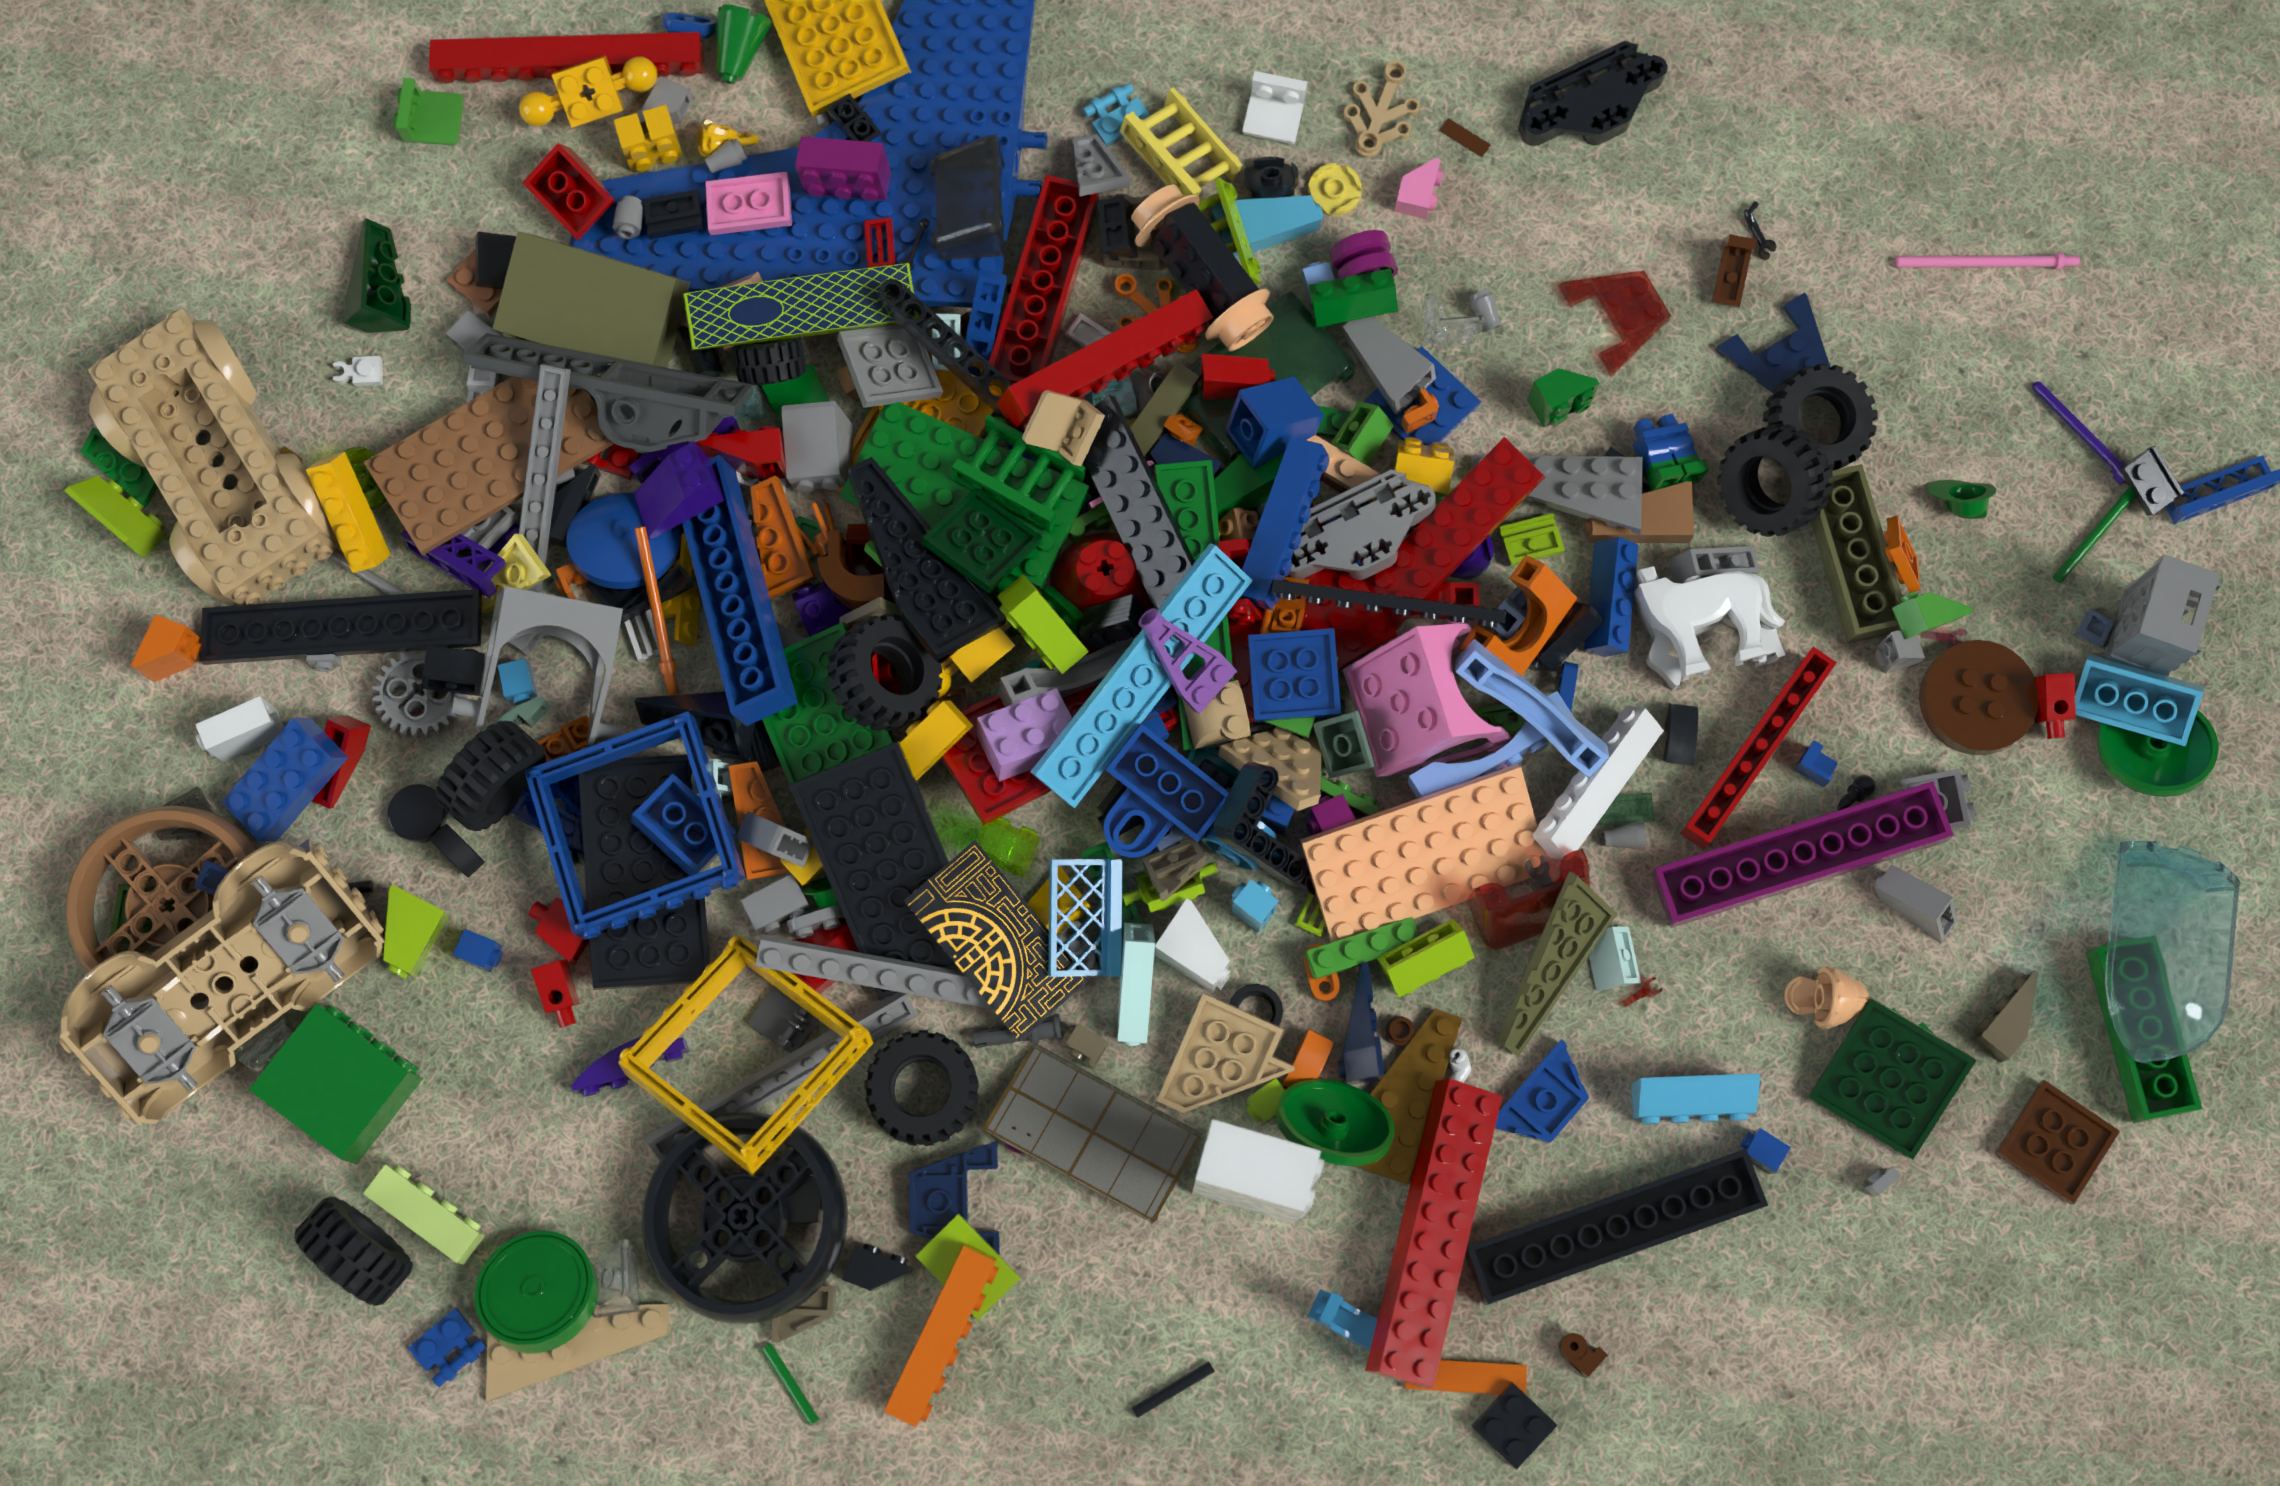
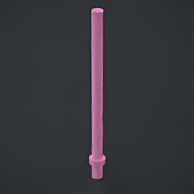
[1896,253,2080,269]

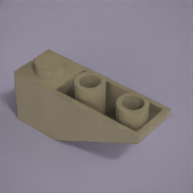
[1974,970,2039,1062]

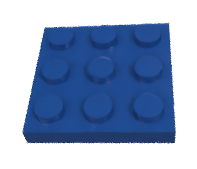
[1363,346,1481,446]
[1248,628,1341,722]

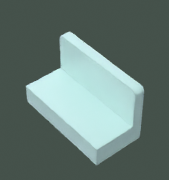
[1589,926,1641,991]

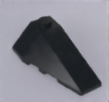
[634,691,755,761]

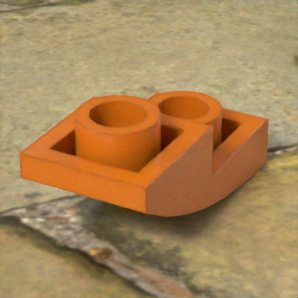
[1271,577,1309,633]
[537,715,596,763]
[1281,1028,1334,1088]

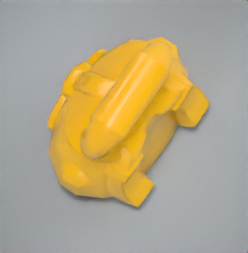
[697,118,759,157]

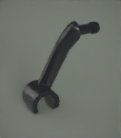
[1744,201,1777,260]

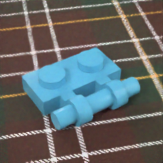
[1082,83,1150,147]

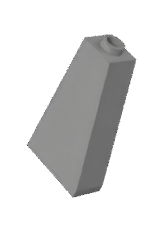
[1343,317,1436,415]

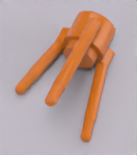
[797,502,836,557]

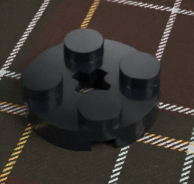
[1244,157,1299,199]

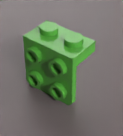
[393,78,464,145]

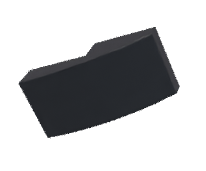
[827,93,881,142]
[1663,703,1698,766]

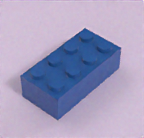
[222,718,349,842]

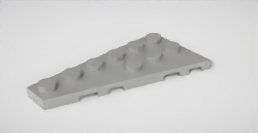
[1472,455,1642,535]

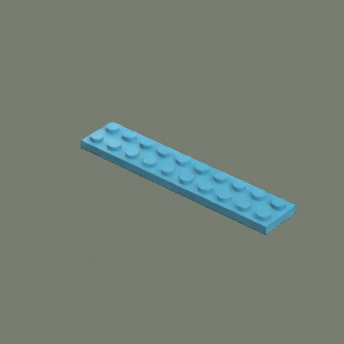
[1031,543,1253,808]

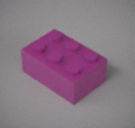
[795,136,891,201]

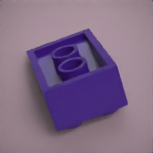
[634,441,724,539]

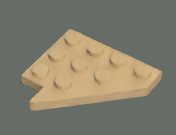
[1157,993,1296,1113]

